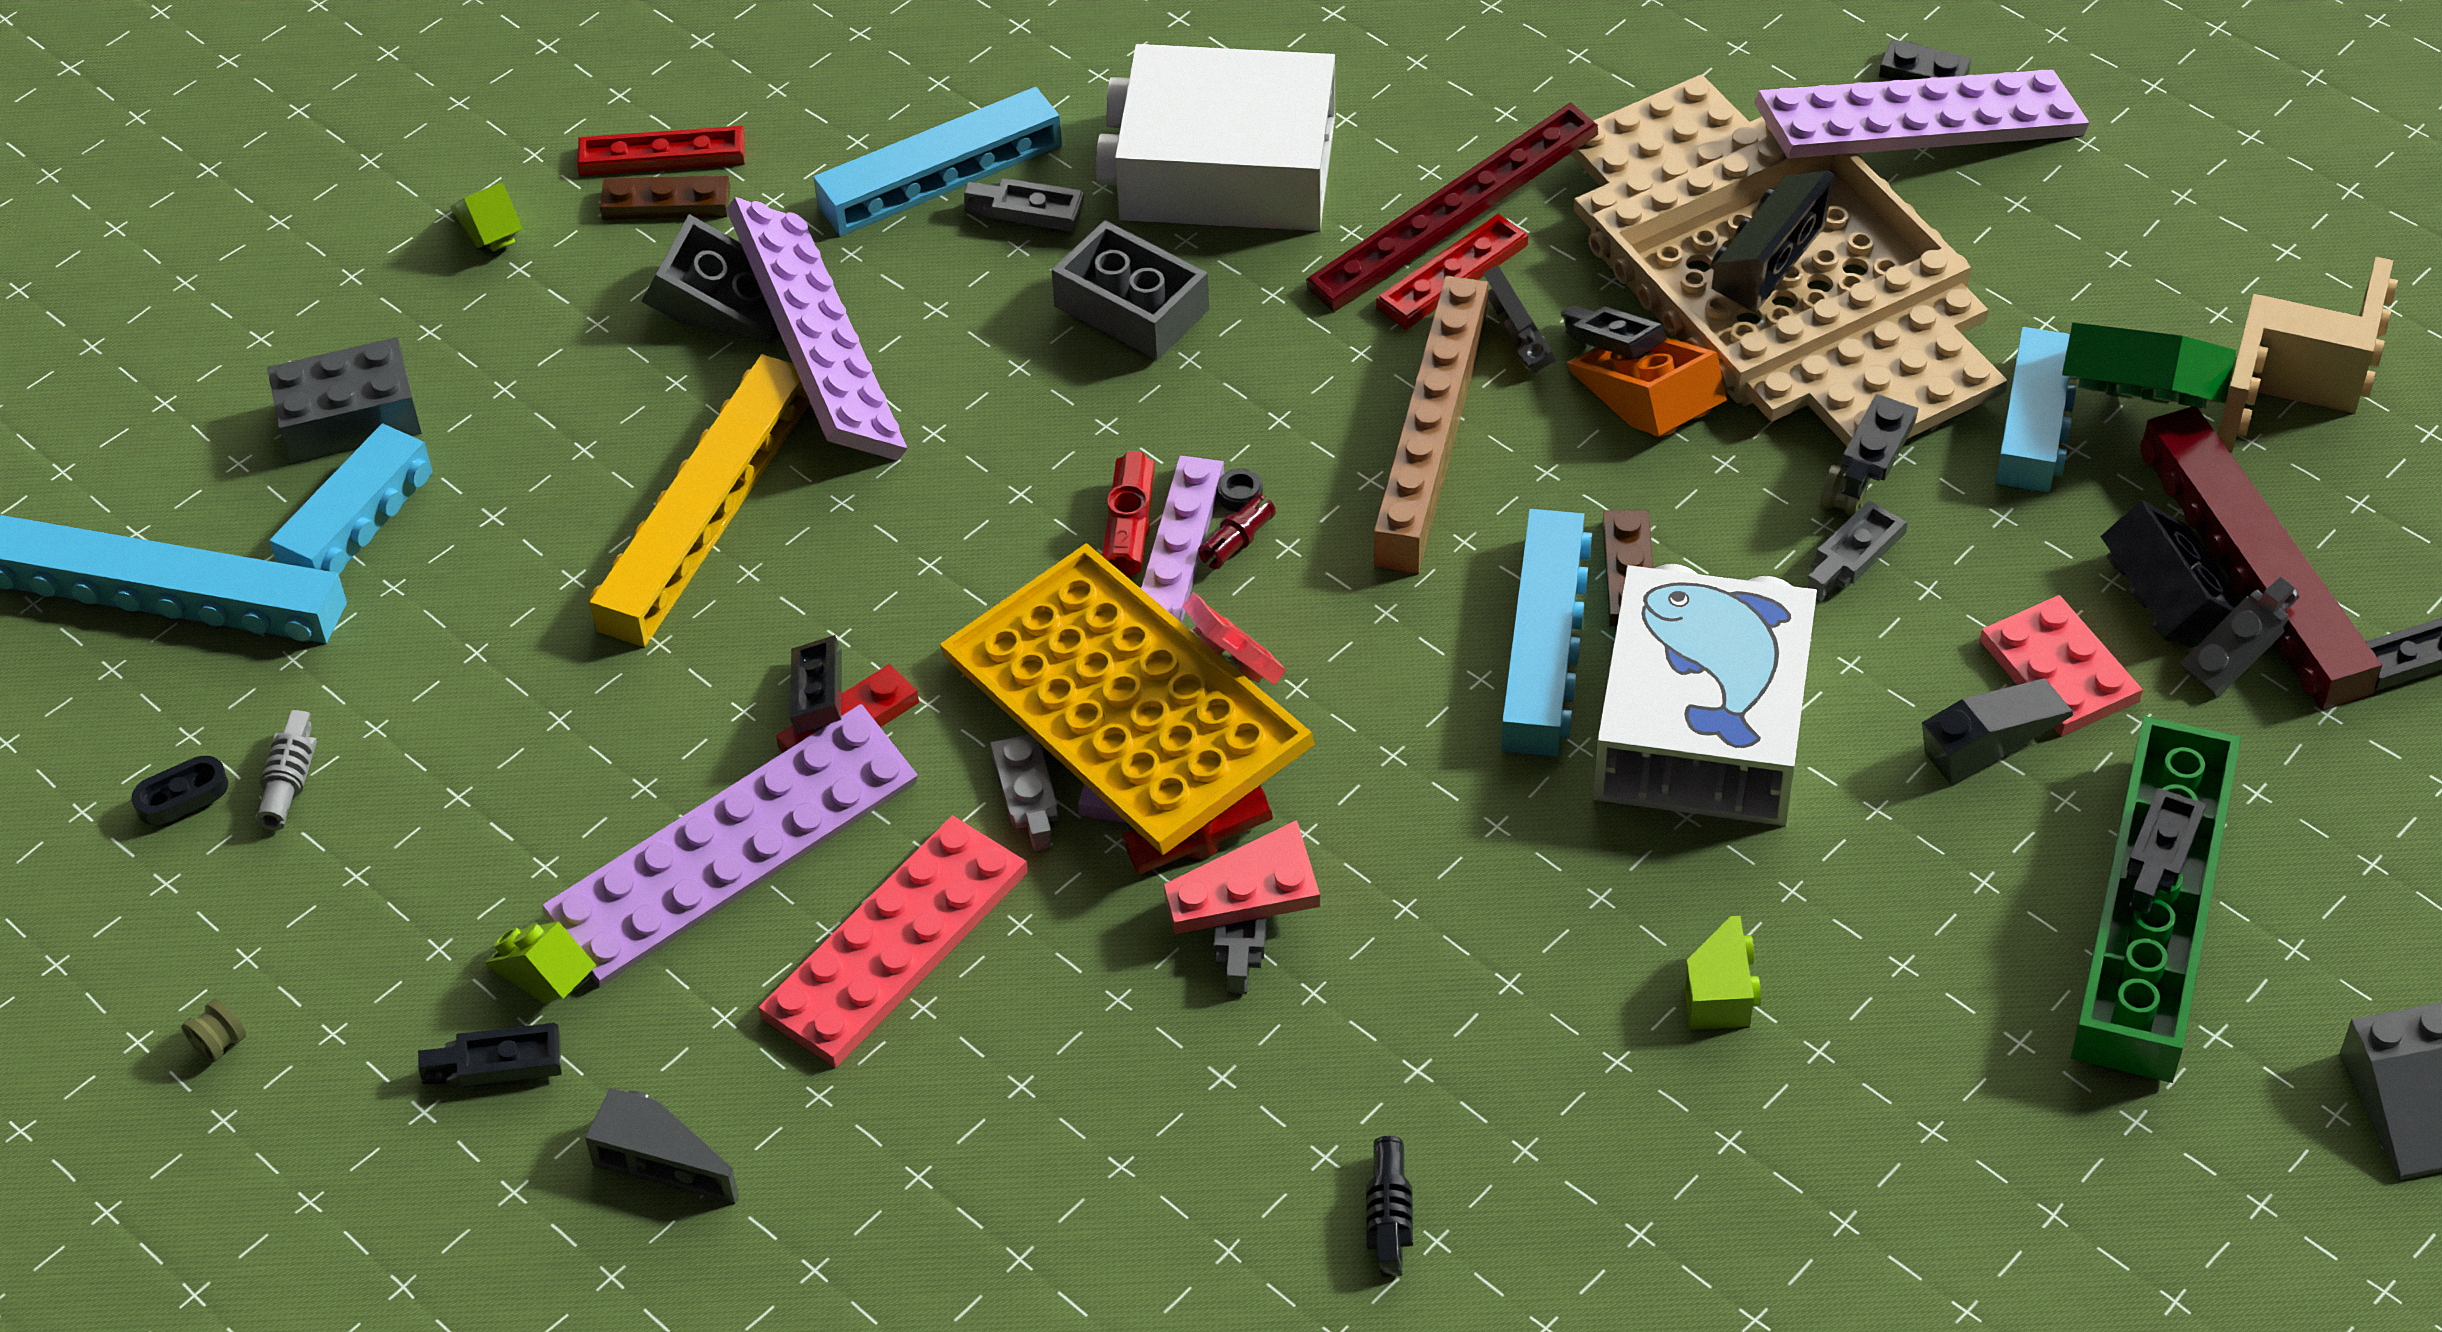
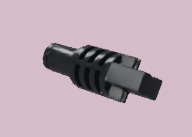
[1366,1136,1413,1277]

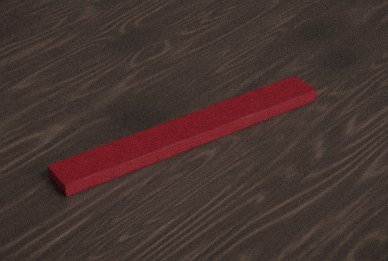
[1306,102,1599,312]

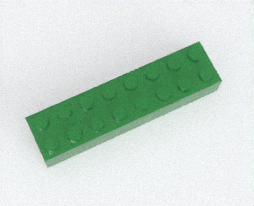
[2070,716,2241,1083]

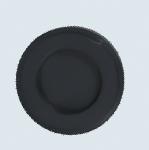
[1218,469,1263,512]

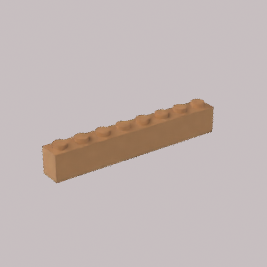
[1374,276,1488,574]

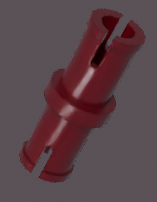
[1198,494,1276,569]

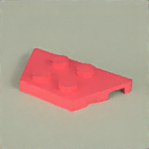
[1182,592,1286,685]

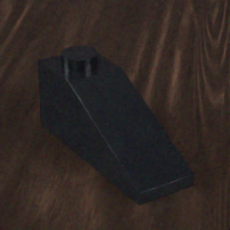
[1922,678,2073,786]

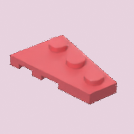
[1164,820,1320,934]

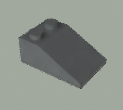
[641,214,777,343]
[2339,1002,2442,1181]

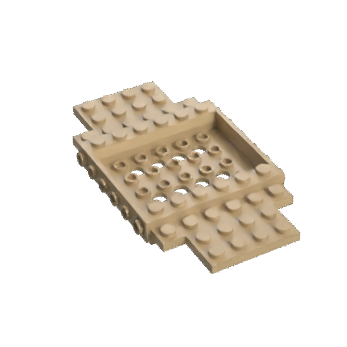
[1570,74,2008,446]

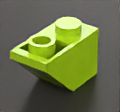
[1684,916,1761,1030]
[485,921,597,1003]

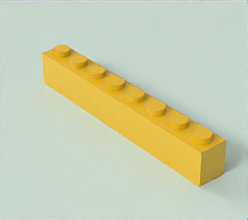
[589,354,810,648]

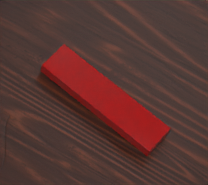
[577,126,745,176]
[1376,214,1528,330]

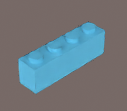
[1995,327,2077,493]
[269,423,433,574]

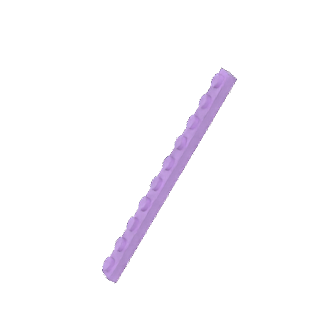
[1078,455,1224,823]

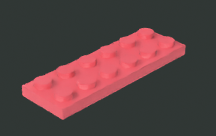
[758,815,1028,1068]

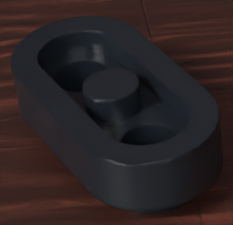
[131,756,229,825]

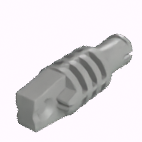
[256,710,317,830]

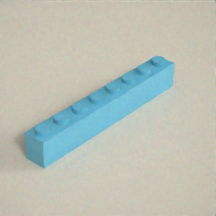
[0,515,347,644]

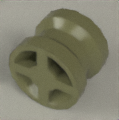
[1820,465,1869,517]
[181,999,246,1063]

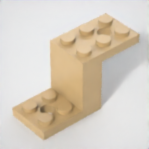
[2218,257,2398,452]

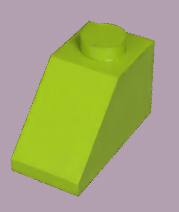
[450,182,523,252]

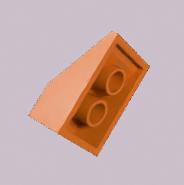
[1567,337,1727,437]

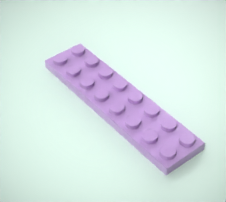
[1754,70,2089,158]
[726,197,908,461]
[542,704,918,987]

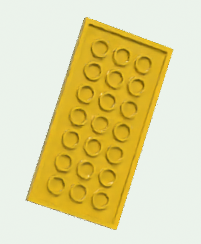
[940,543,1315,855]

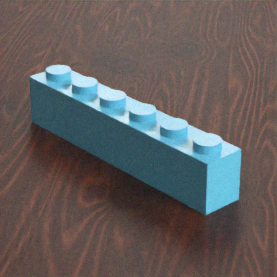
[813,87,1062,237]
[1501,509,1592,757]

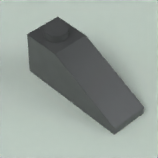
[585,1088,739,1204]

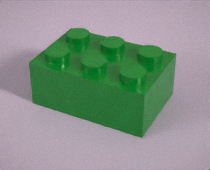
[2062,322,2236,409]

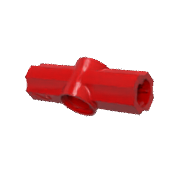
[1102,451,1155,579]
[1122,785,1273,875]

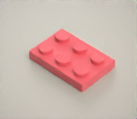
[1980,595,2143,737]

